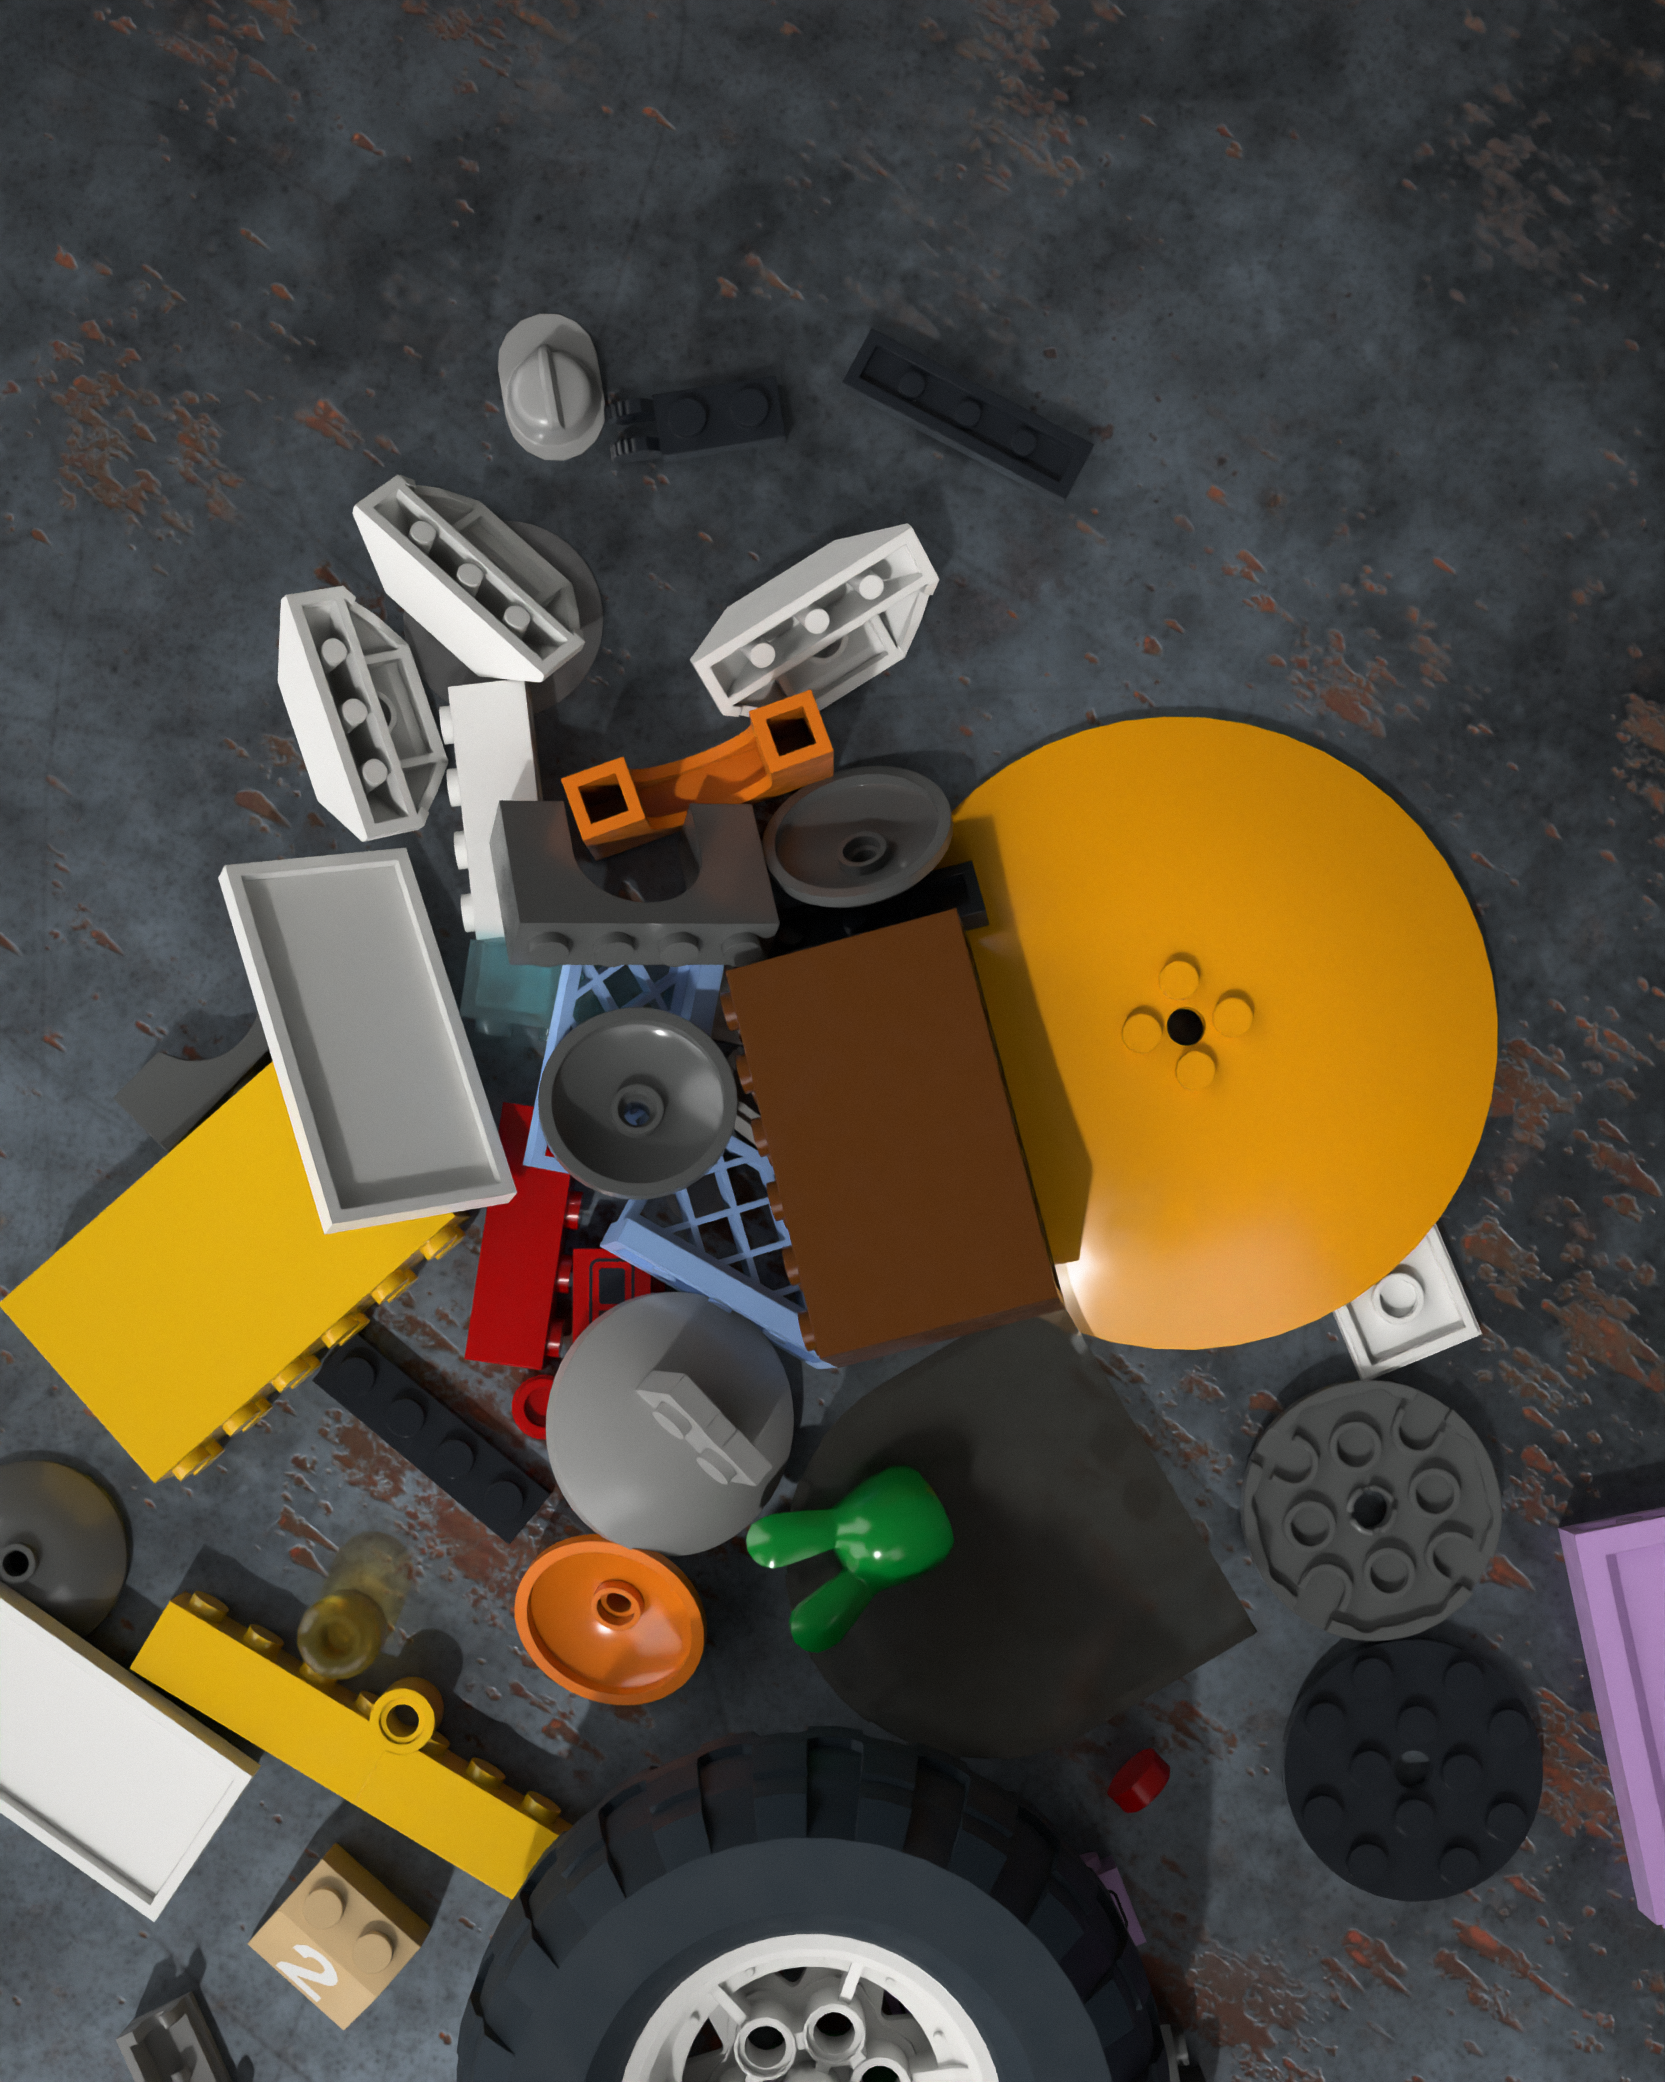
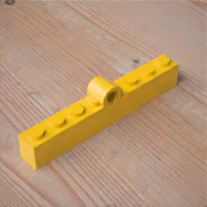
[129,1591,573,1900]

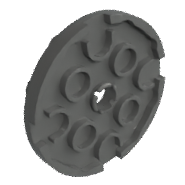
[1240,1379,1502,1641]

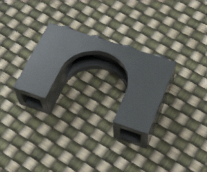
[489,800,780,967]

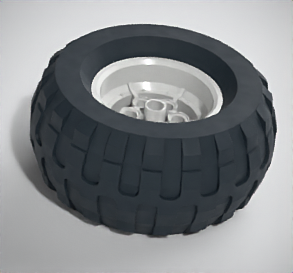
[457,1726,1170,2082]

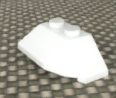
[352,474,585,682]
[690,523,940,717]
[278,586,448,842]

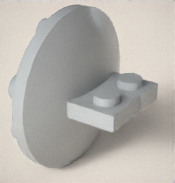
[546,1292,794,1556]

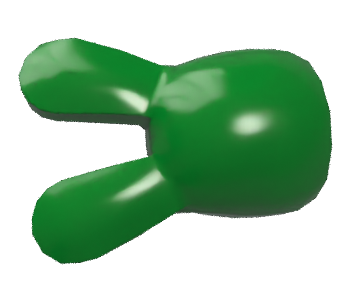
[746,1466,954,1653]

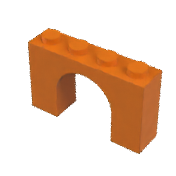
[561,689,834,861]

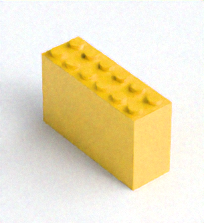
[0,1061,472,1483]

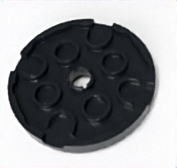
[1282,1638,1543,1902]

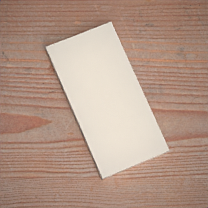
[218,848,517,1235]
[0,1581,261,1922]

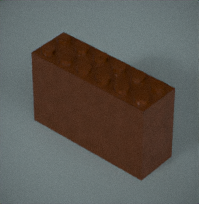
[720,908,1066,1368]

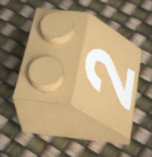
[247,1842,431,2030]

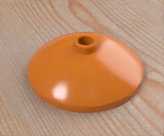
[514,1534,707,1705]

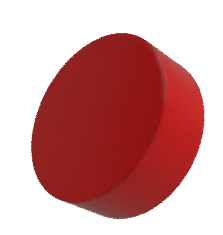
[512,1374,555,1440]
[1107,1748,1171,1813]

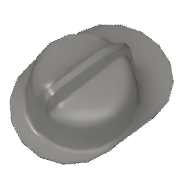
[498,314,605,461]

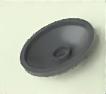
[762,766,954,908]
[538,1007,737,1200]
[0,1460,130,1638]

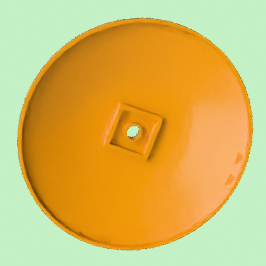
[932,717,1498,1350]

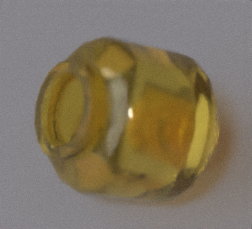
[297,1589,388,1679]

